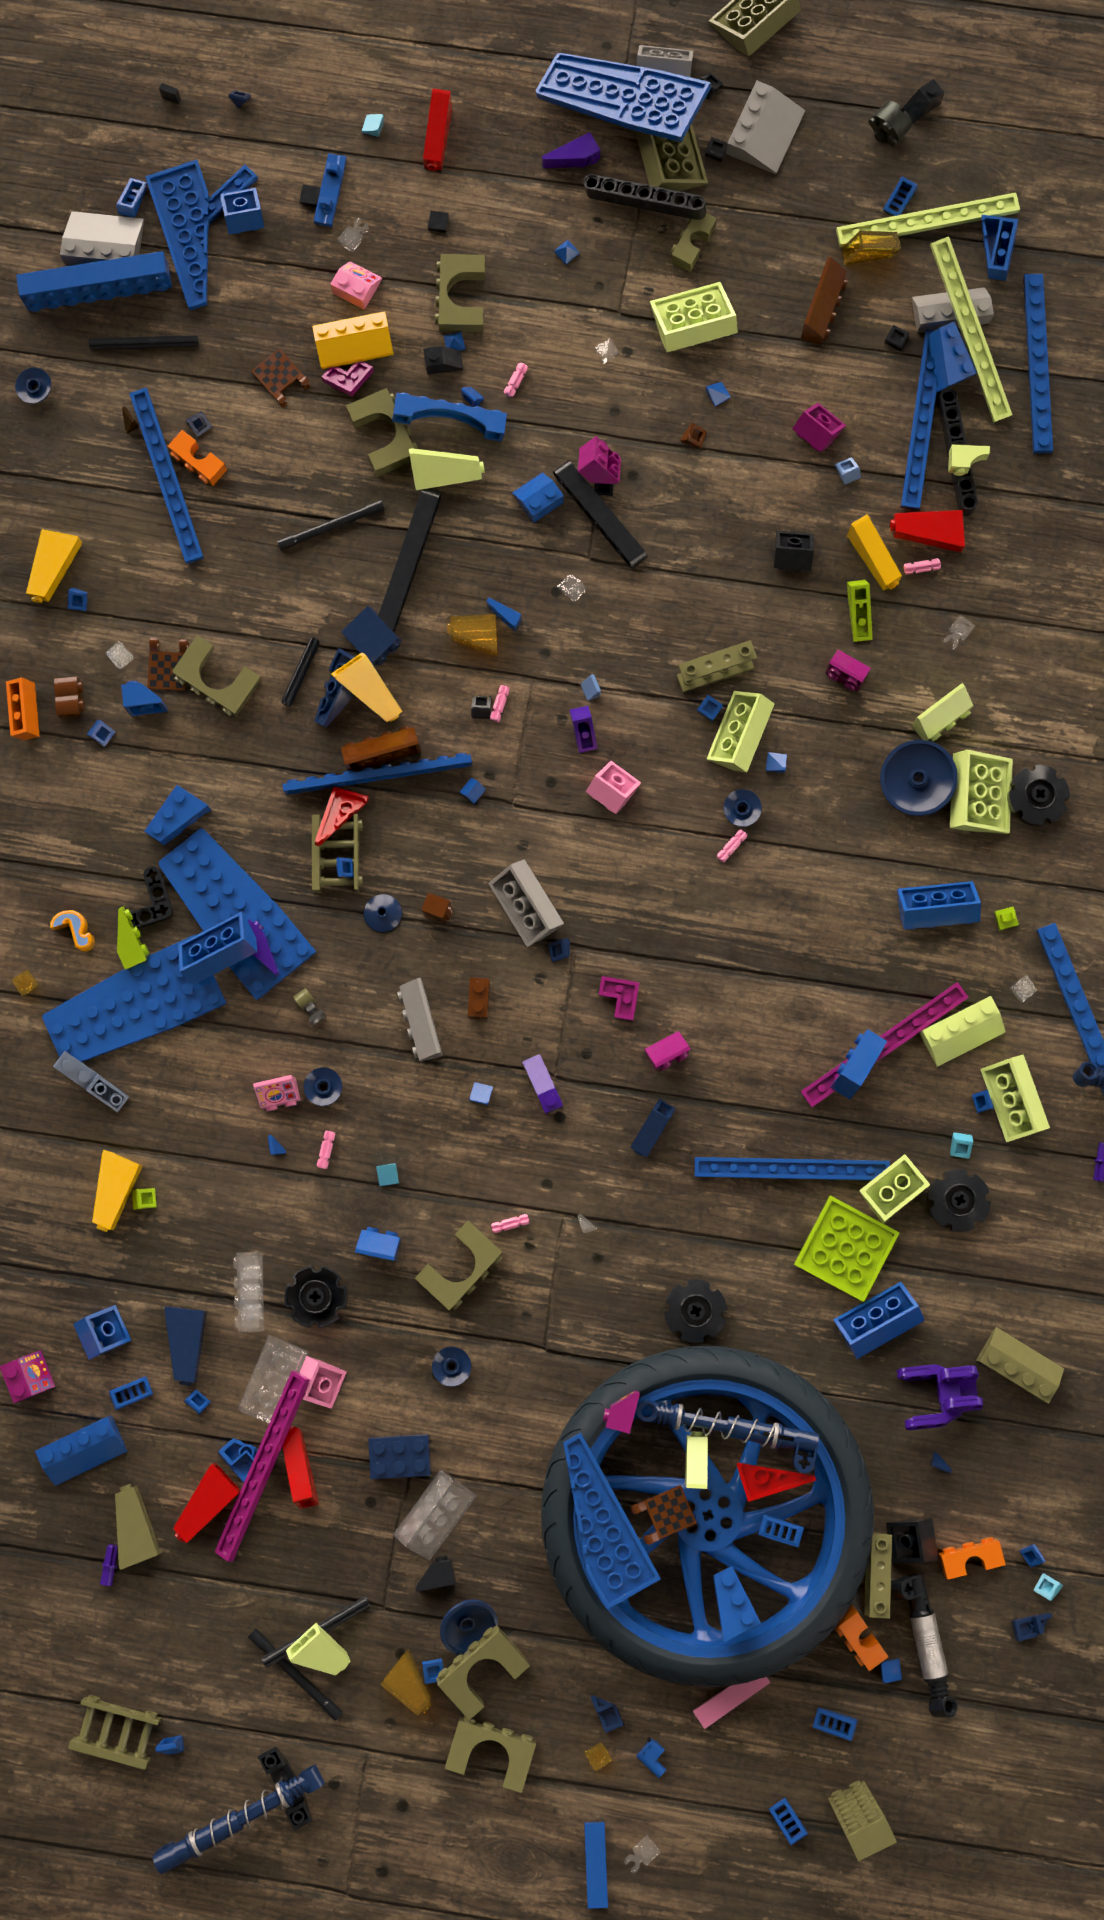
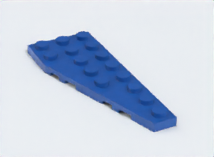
[145,160,209,311]
[563,1432,661,1610]

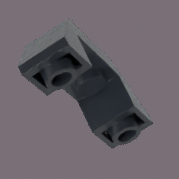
[257,1746,313,1831]

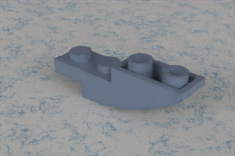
[53,1051,129,1113]

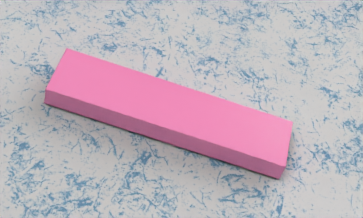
[693,1677,770,1729]

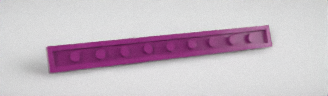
[800,982,969,1108]
[215,1371,310,1562]

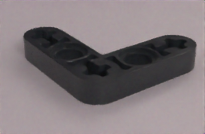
[131,866,173,929]

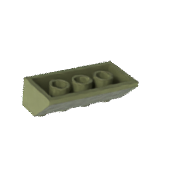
[976,1327,1064,1404]

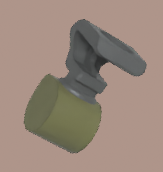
[293,988,327,1026]

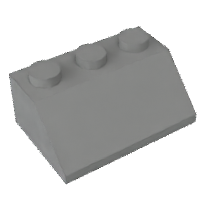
[636,45,693,77]

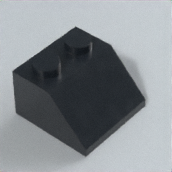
[774,531,814,572]
[886,1518,938,1563]

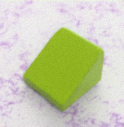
[132,1188,157,1210]

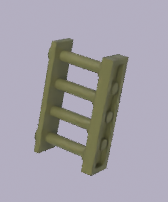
[677,640,757,693]
[312,814,363,893]
[863,1533,892,1619]
[68,1695,162,1770]

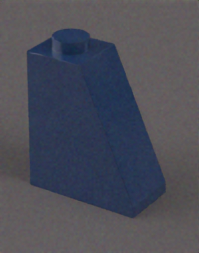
[630,1098,676,1157]

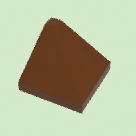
[680,423,707,448]

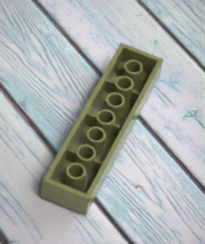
[828,1780,897,1861]

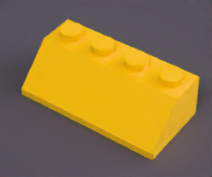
[312,312,394,369]

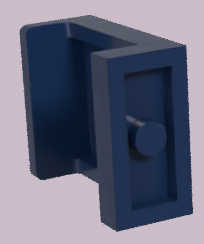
[341,606,402,666]

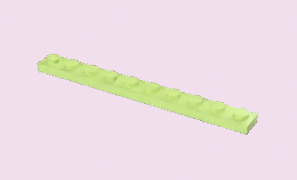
[836,193,1020,248]
[930,237,1012,423]

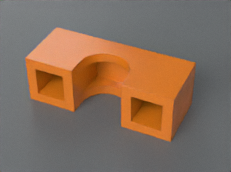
[168,430,227,486]
[938,1537,1006,1580]
[835,1604,888,1671]

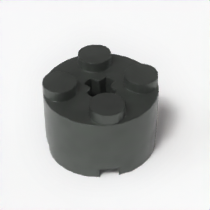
[868,101,913,147]

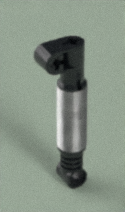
[890,1573,957,1717]

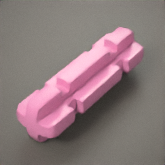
[504,363,528,397]
[904,559,941,575]
[490,685,510,722]
[717,829,747,862]
[317,1131,335,1169]
[491,1214,529,1234]

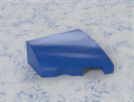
[218,1438,258,1484]

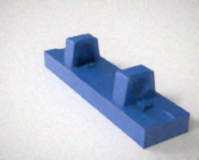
[314,153,347,227]

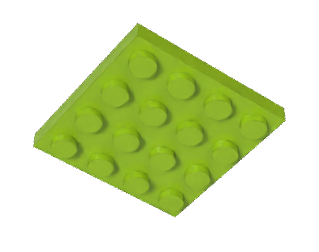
[794,1195,899,1302]

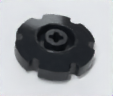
[1007,765,1070,827]
[927,1169,991,1232]
[284,1266,348,1328]
[664,1279,727,1343]

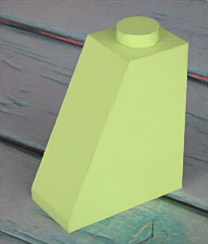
[685,1431,708,1489]
[286,1623,351,1675]

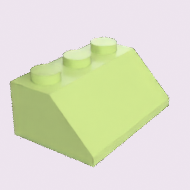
[912,683,973,742]
[859,1154,930,1223]

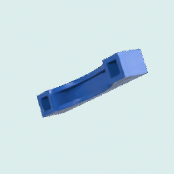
[392,393,507,442]

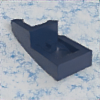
[1011,1613,1052,1641]
[590,1695,624,1733]

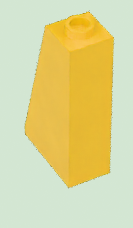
[847,515,902,591]
[26,529,82,603]
[331,653,403,722]
[92,1150,143,1232]

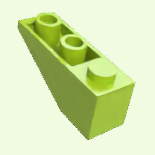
[117,906,149,970]

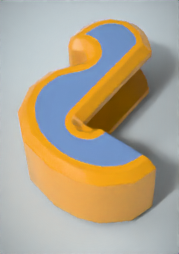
[50,910,95,952]

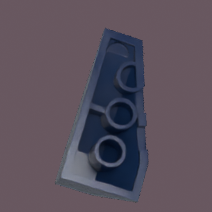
[315,648,374,727]

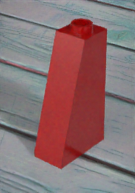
[423,88,452,171]
[890,510,965,552]
[282,1426,319,1509]
[173,1462,241,1543]

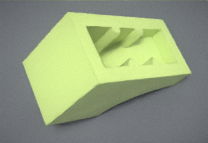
[948,445,990,476]

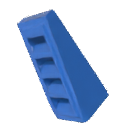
[883,176,918,216]
[116,178,148,218]
[486,598,522,631]
[109,1376,153,1411]
[758,1514,804,1547]
[813,1707,858,1741]
[155,1735,184,1755]
[769,1798,809,1845]

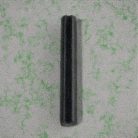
[281,637,320,707]

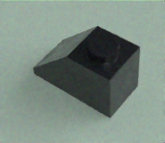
[902,79,945,124]
[423,346,463,375]
[415,1555,456,1592]

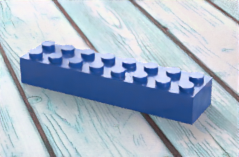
[16,251,173,312]

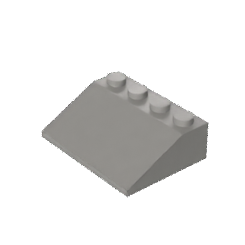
[726,81,805,174]
[60,211,144,265]

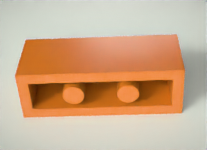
[6,677,40,741]

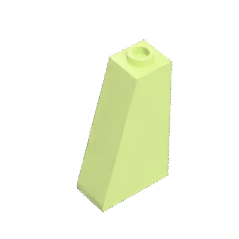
[409,449,485,490]

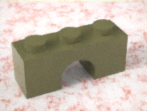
[670,213,717,272]

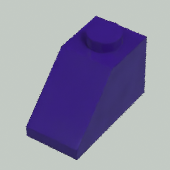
[570,706,598,753]

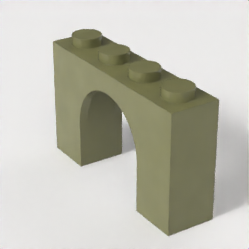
[435,254,485,333]
[346,388,418,477]
[172,635,262,717]
[415,1220,503,1311]
[436,1625,530,1720]
[445,1716,536,1793]

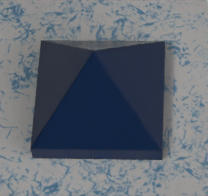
[228,90,251,109]

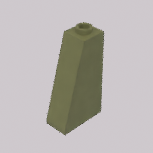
[115,1484,161,1570]

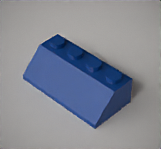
[897,881,981,930]
[178,912,257,985]
[833,1282,925,1359]
[35,1415,127,1486]

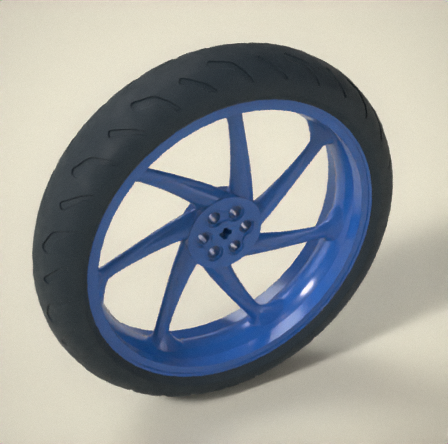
[541,1346,874,1687]

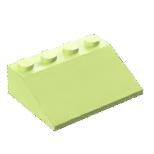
[650,282,738,352]
[950,750,1013,834]

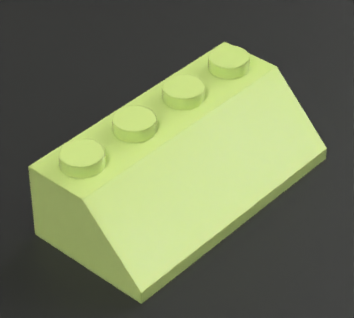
[707,691,774,772]
[919,996,1005,1067]
[980,1054,1050,1142]

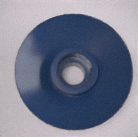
[15,367,52,404]
[723,789,762,827]
[364,894,402,932]
[304,1067,342,1106]
[432,1346,471,1386]

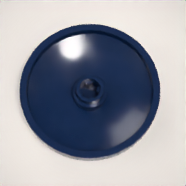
[880,740,957,816]

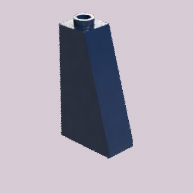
[164,1306,207,1386]

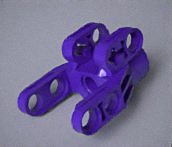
[896,1364,983,1430]

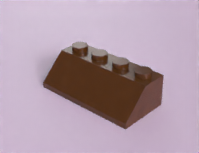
[800,257,848,345]
[341,726,421,772]

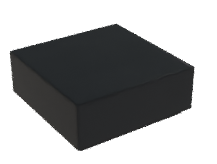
[159,83,181,104]
[705,137,727,162]
[299,185,321,207]
[428,210,449,233]
[884,325,910,351]

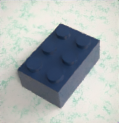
[369,1434,431,1479]

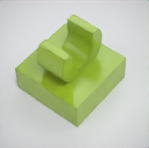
[994,907,1019,931]

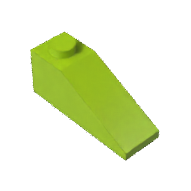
[847,580,873,642]

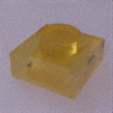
[12,969,39,996]
[585,1741,612,1771]

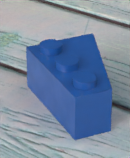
[981,214,1018,281]
[928,322,977,392]
[144,785,211,846]
[830,1029,887,1100]
[713,1566,761,1643]

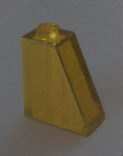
[841,231,901,265]
[447,614,498,656]
[380,1650,432,1716]

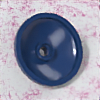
[440,1600,498,1655]

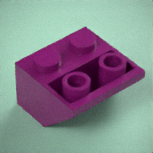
[578,436,621,484]
[825,650,871,692]
[644,1031,691,1072]

